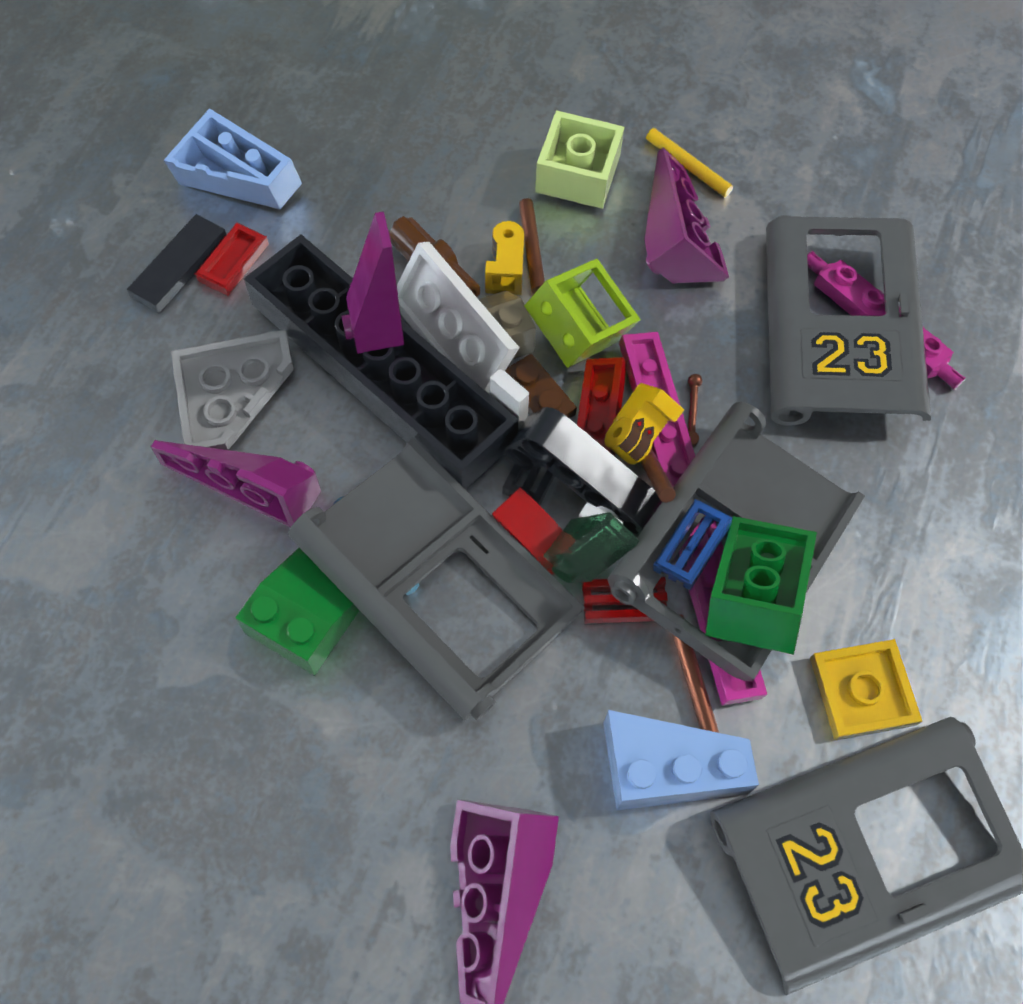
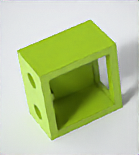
[524,258,641,368]

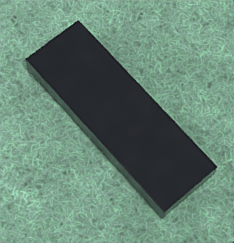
[127,214,227,313]

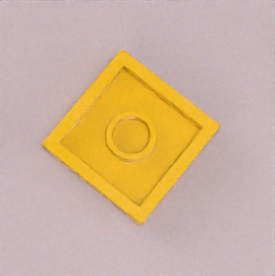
[810,639,923,741]

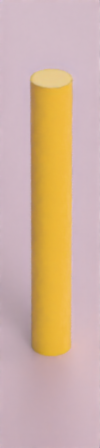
[646,128,733,197]

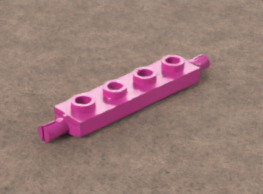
[807,251,966,390]

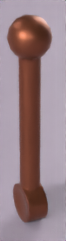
[688,374,703,447]

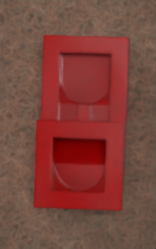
[492,487,578,576]

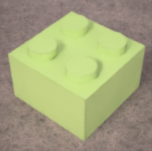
[535,110,624,209]

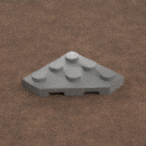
[171,329,294,450]

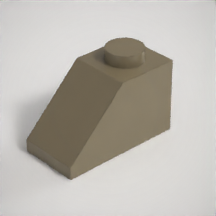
[479,290,536,360]

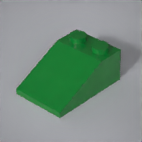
[705,516,817,655]
[235,548,359,676]

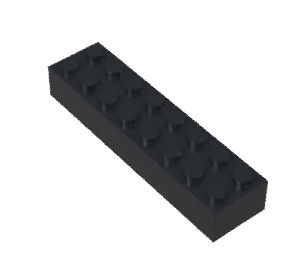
[244,234,519,490]

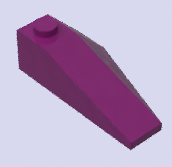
[644,148,729,283]
[342,211,404,354]
[150,441,321,527]
[450,800,559,1004]

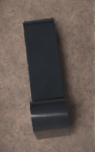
[505,407,662,537]

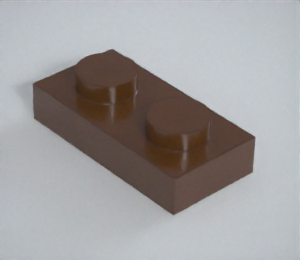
[505,353,577,419]

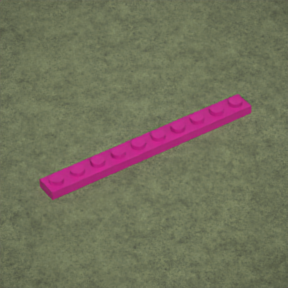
[619,332,767,706]

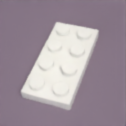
[397,242,520,394]

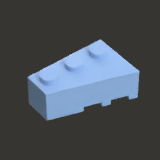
[163,108,302,209]
[603,710,759,810]

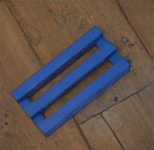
[653,499,733,591]

